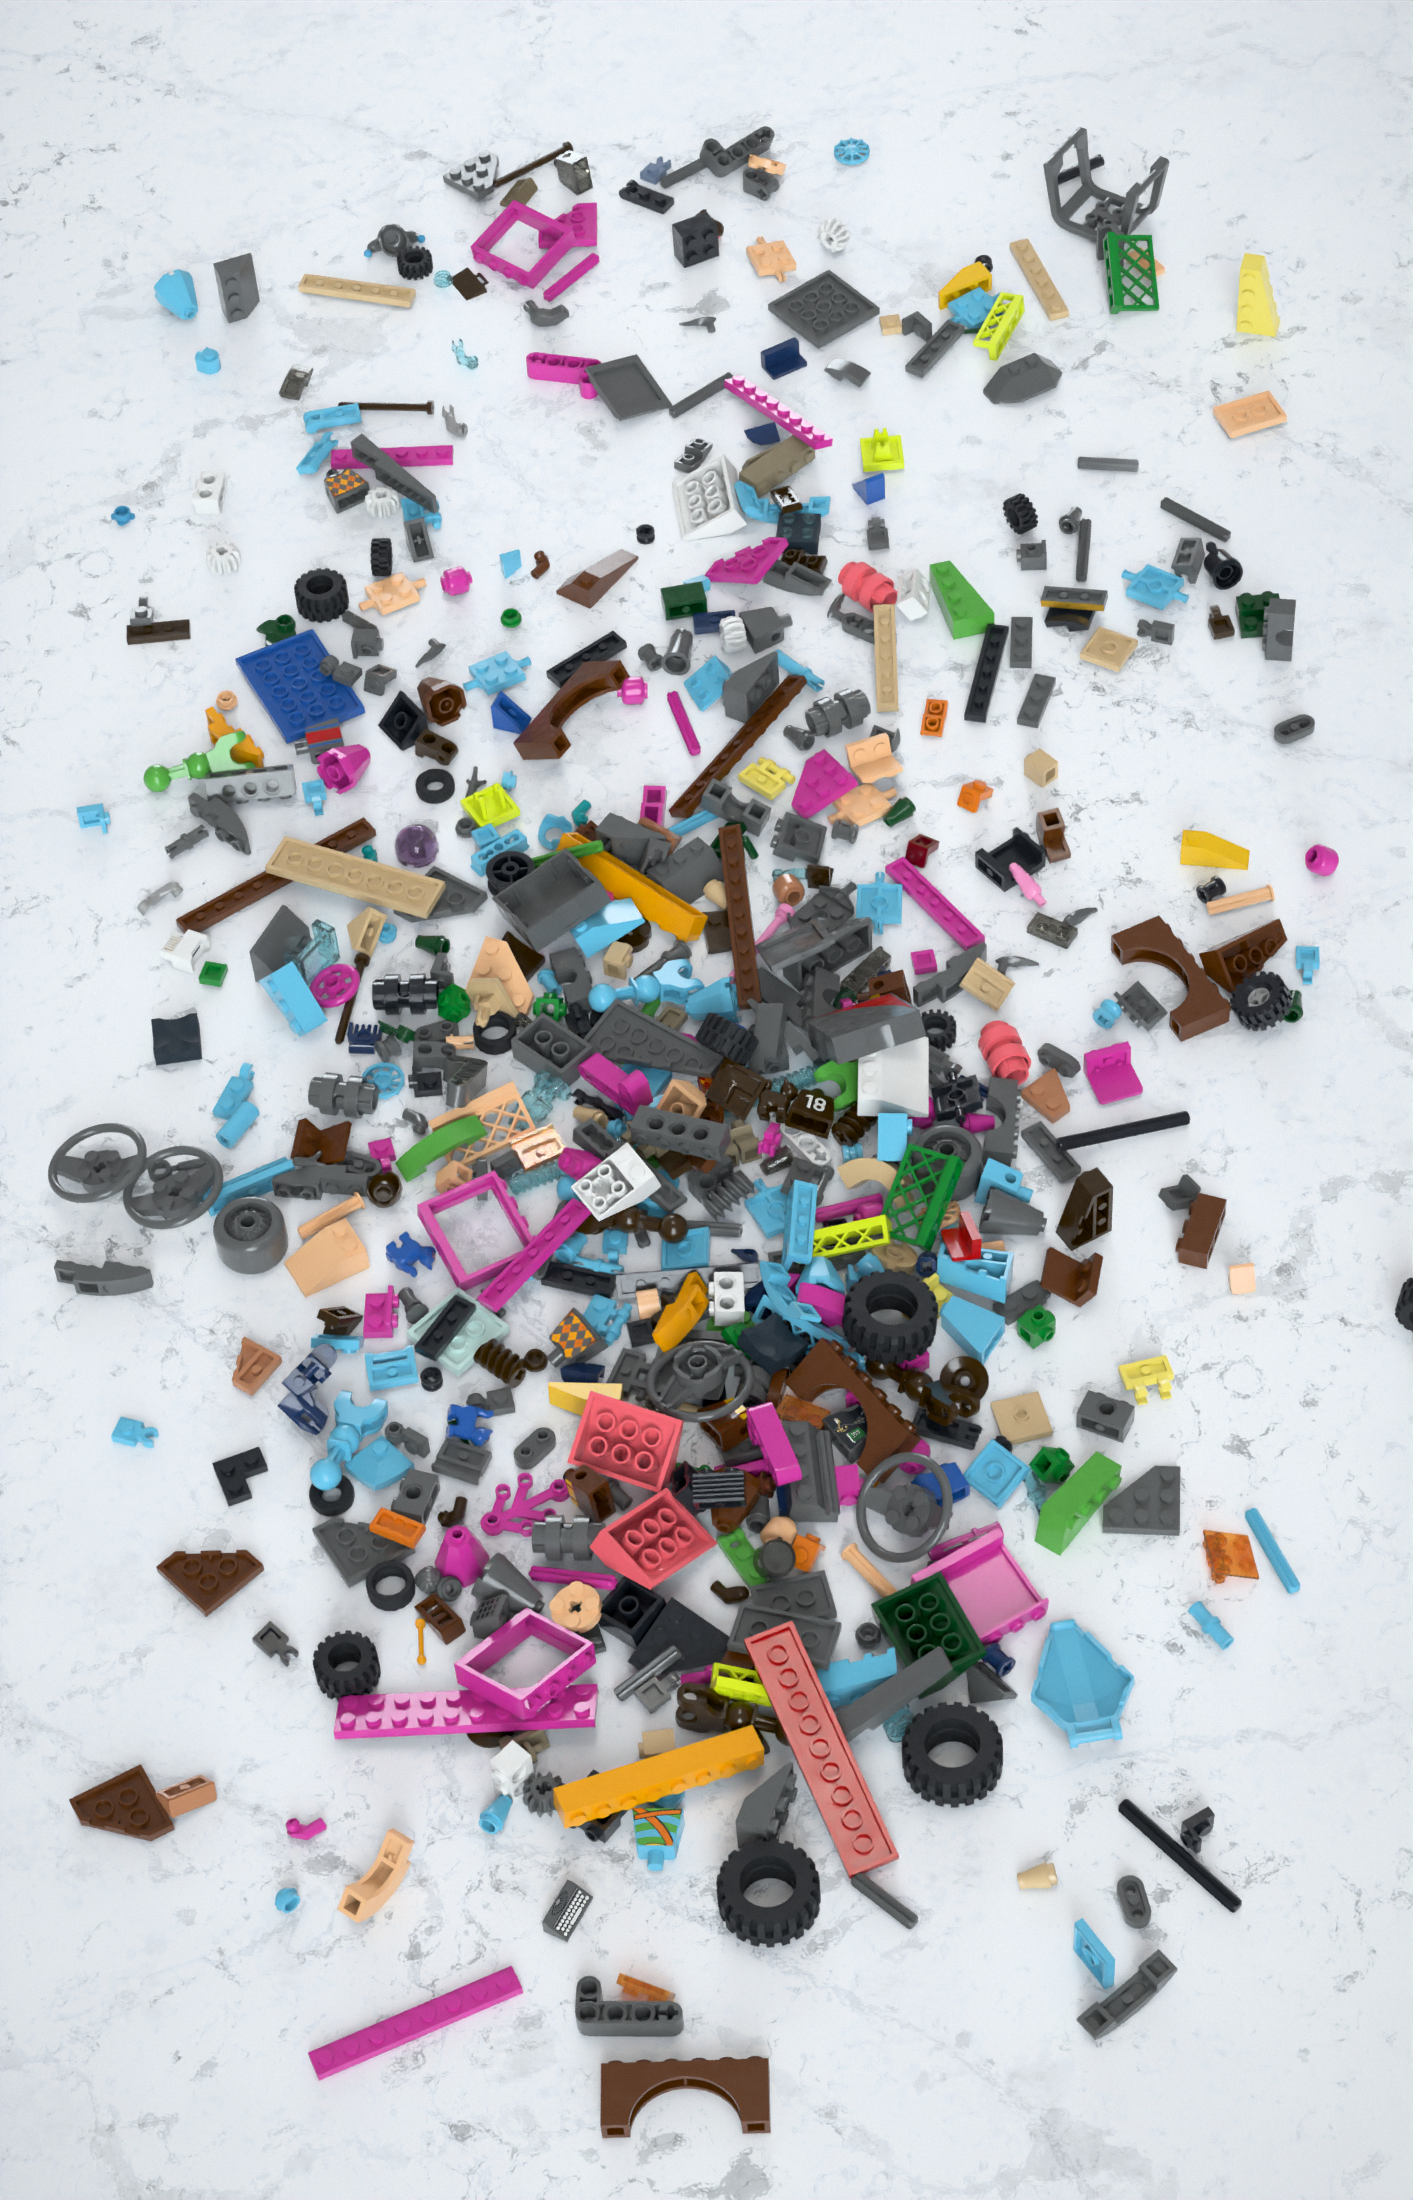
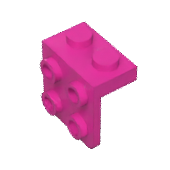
[1083,1041,1143,1105]

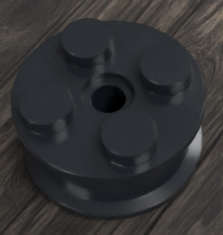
[486,851,535,896]

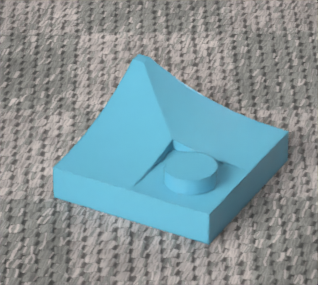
[344,1435,415,1491]

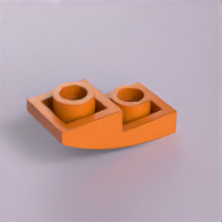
[920,699,949,737]

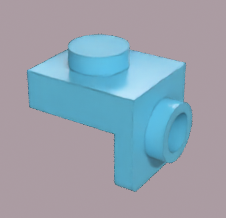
[76,803,111,834]

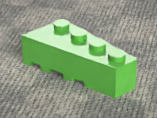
[929,560,994,640]
[1035,1451,1122,1556]

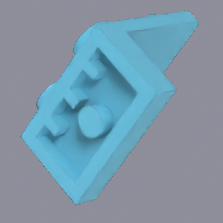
[683,655,733,712]

